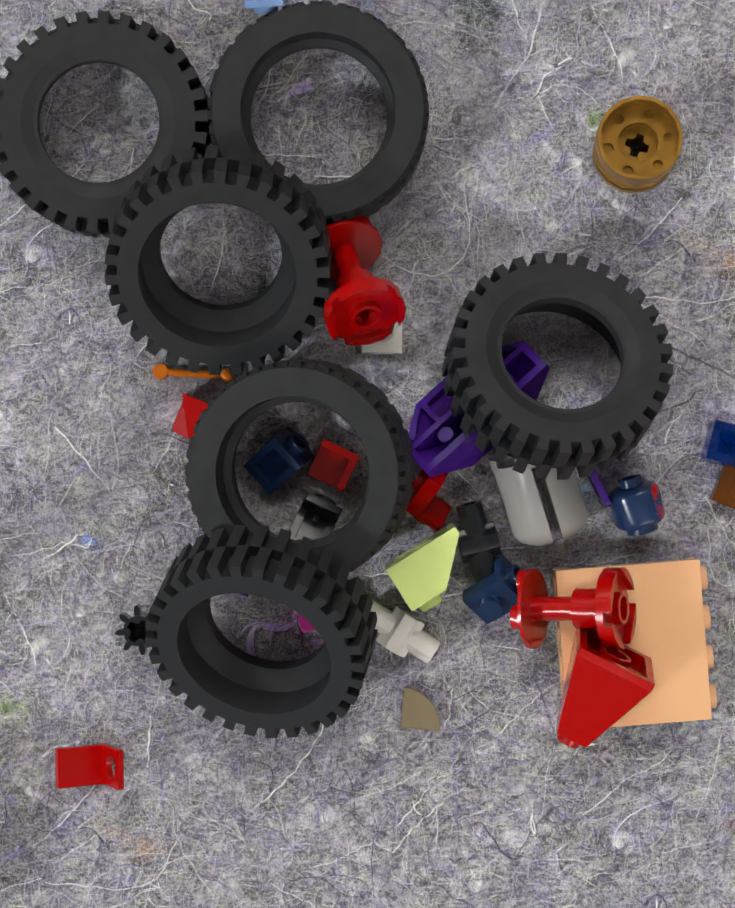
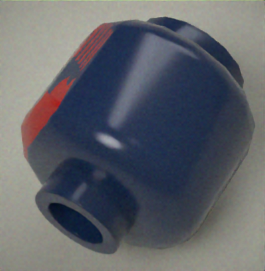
[608,474,665,536]

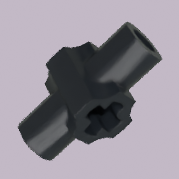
[456,500,502,583]

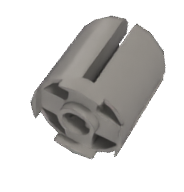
[489,456,588,546]

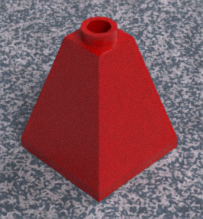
[557,629,655,749]

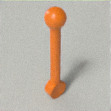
[153,364,235,384]

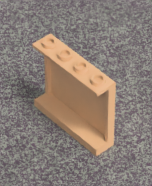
[552,557,717,727]

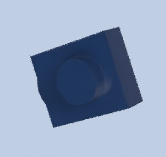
[463,555,522,624]

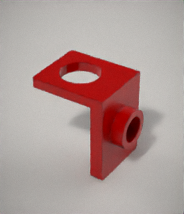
[55,743,124,790]

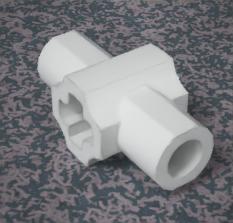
[370,600,440,663]

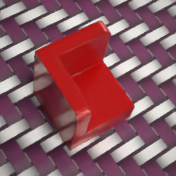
[307,439,360,492]

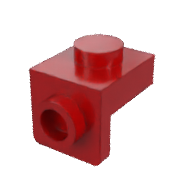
[406,469,451,531]

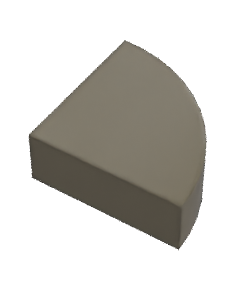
[400,686,440,731]

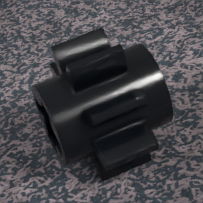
[115,604,150,655]

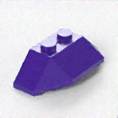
[409,341,550,477]

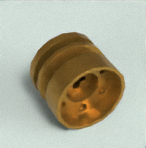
[592,95,683,194]

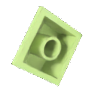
[385,523,459,613]

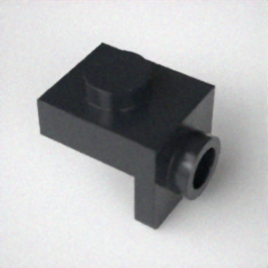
[289,493,343,540]

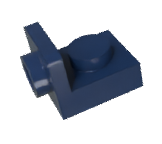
[243,427,314,495]

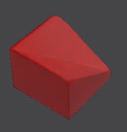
[172,393,208,439]

